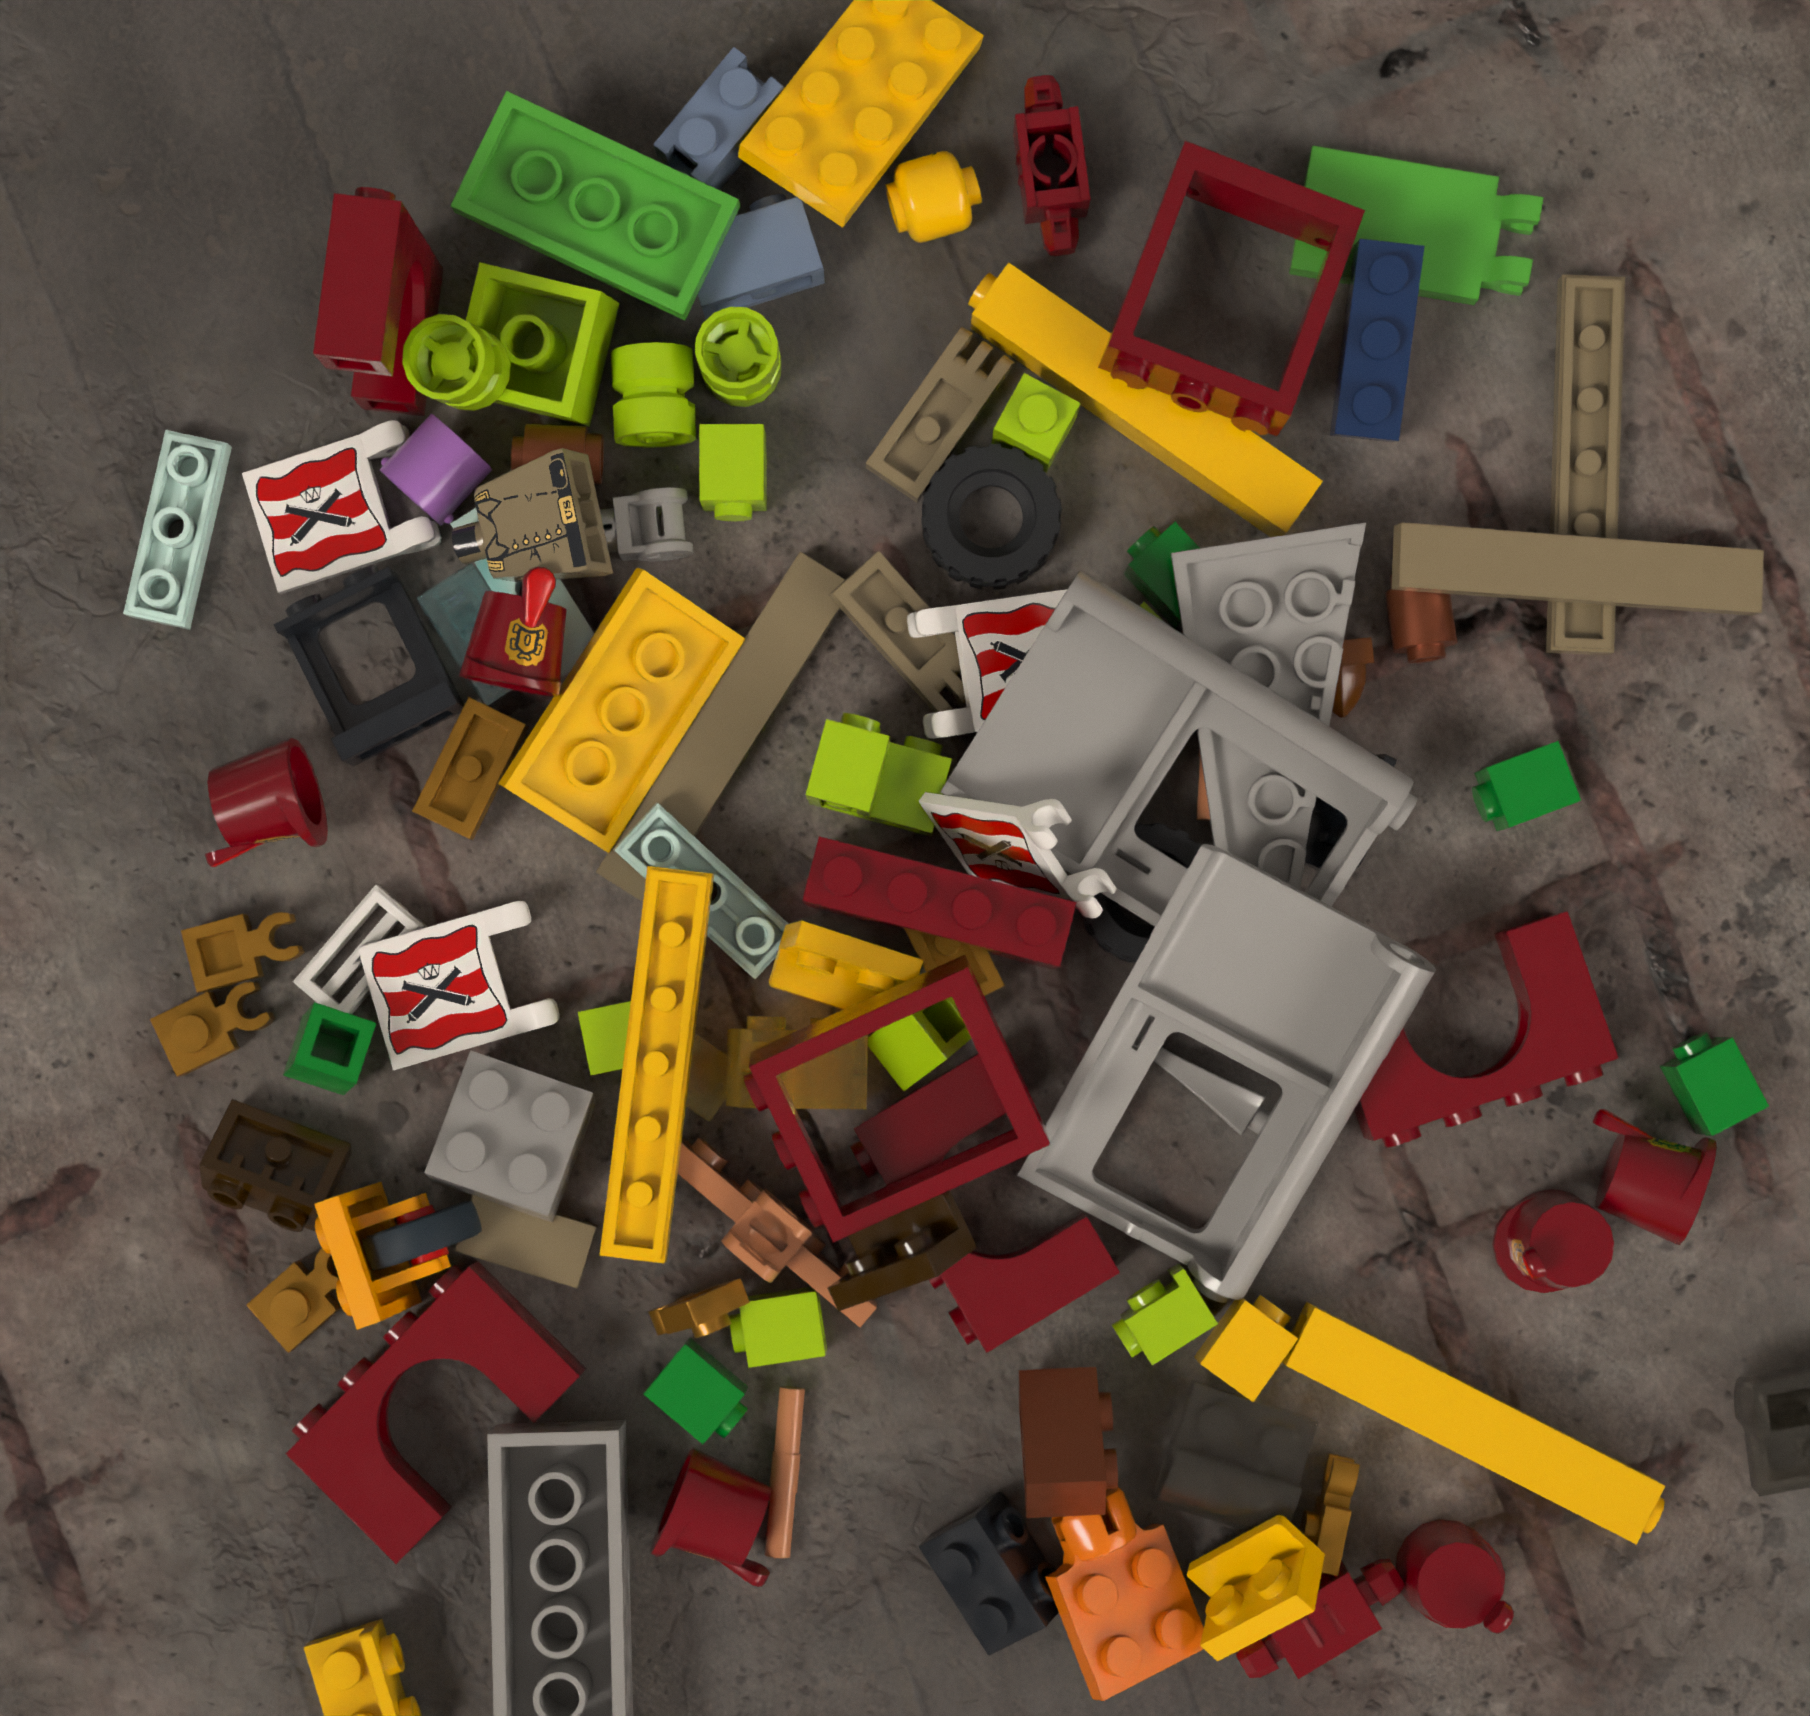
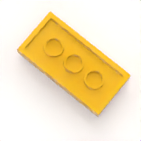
[738,0,984,228]
[498,568,745,853]

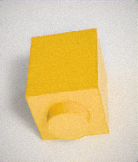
[1194,1295,1298,1402]

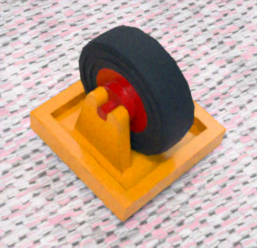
[314,1182,482,1330]

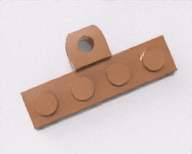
[678,1138,877,1328]

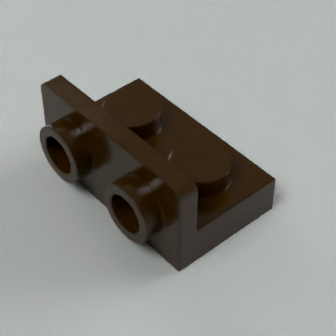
[199,1099,352,1232]
[827,1191,977,1312]

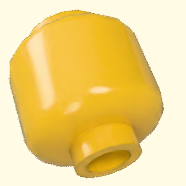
[885,151,982,243]

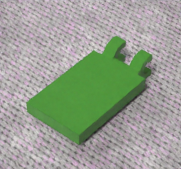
[1289,146,1544,306]

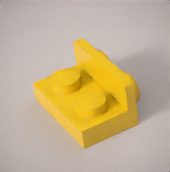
[769,921,923,1010]
[1187,1515,1325,1661]
[303,1619,422,1716]

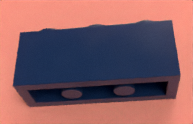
[1329,239,1425,442]

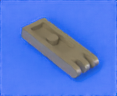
[865,326,1015,503]
[829,551,966,713]

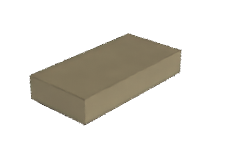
[455,1195,598,1288]

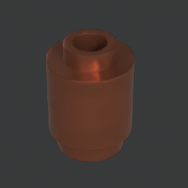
[511,424,604,485]
[1385,574,1457,663]

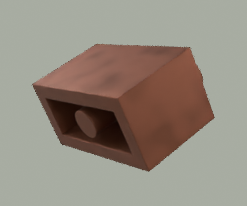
[1019,1367,1118,1518]

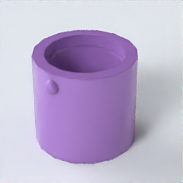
[380,413,492,526]

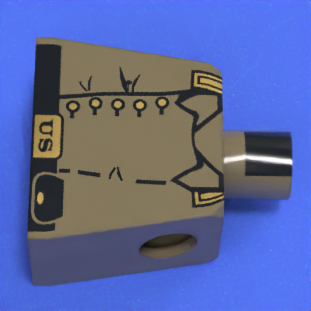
[452,448,613,582]

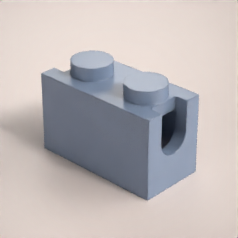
[653,47,784,190]
[698,194,825,320]

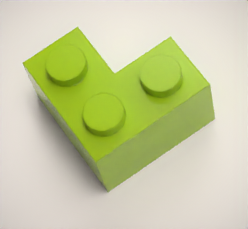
[805,713,952,837]

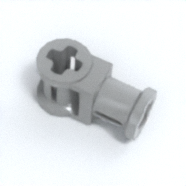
[600,488,694,561]

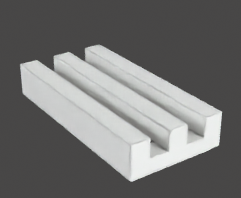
[293,885,427,1014]

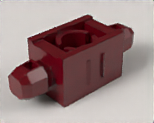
[1013,75,1091,256]
[1235,1559,1405,1679]

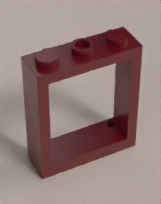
[1098,141,1365,436]
[743,955,1050,1243]

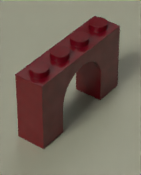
[313,187,443,416]
[802,836,1077,970]
[1354,911,1619,1148]
[849,1053,1120,1353]
[286,1261,587,1564]

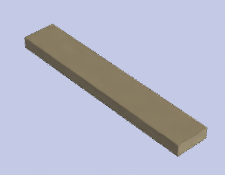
[1546,274,1625,655]
[1391,522,1764,616]
[596,551,845,902]

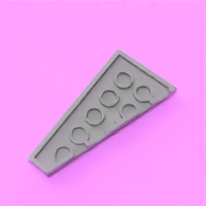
[1171,523,1366,890]

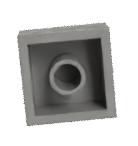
[424,1050,597,1223]

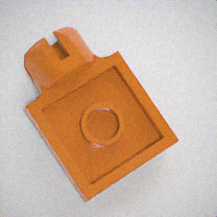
[1045,1487,1204,1701]

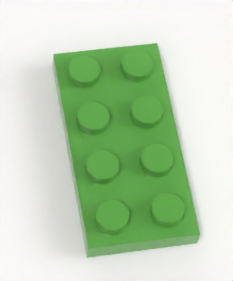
[451,91,740,320]

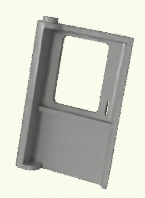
[941,570,1418,926]
[1017,844,1436,1303]

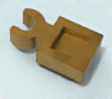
[181,912,304,993]
[150,982,275,1077]
[246,1248,341,1353]
[648,1278,750,1338]
[1299,1453,1360,1576]

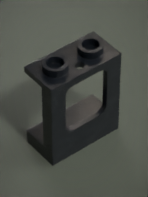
[273,565,464,767]

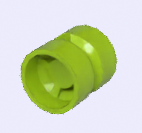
[695,307,782,407]
[402,314,511,411]
[611,342,697,448]

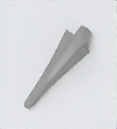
[1133,1037,1271,1136]

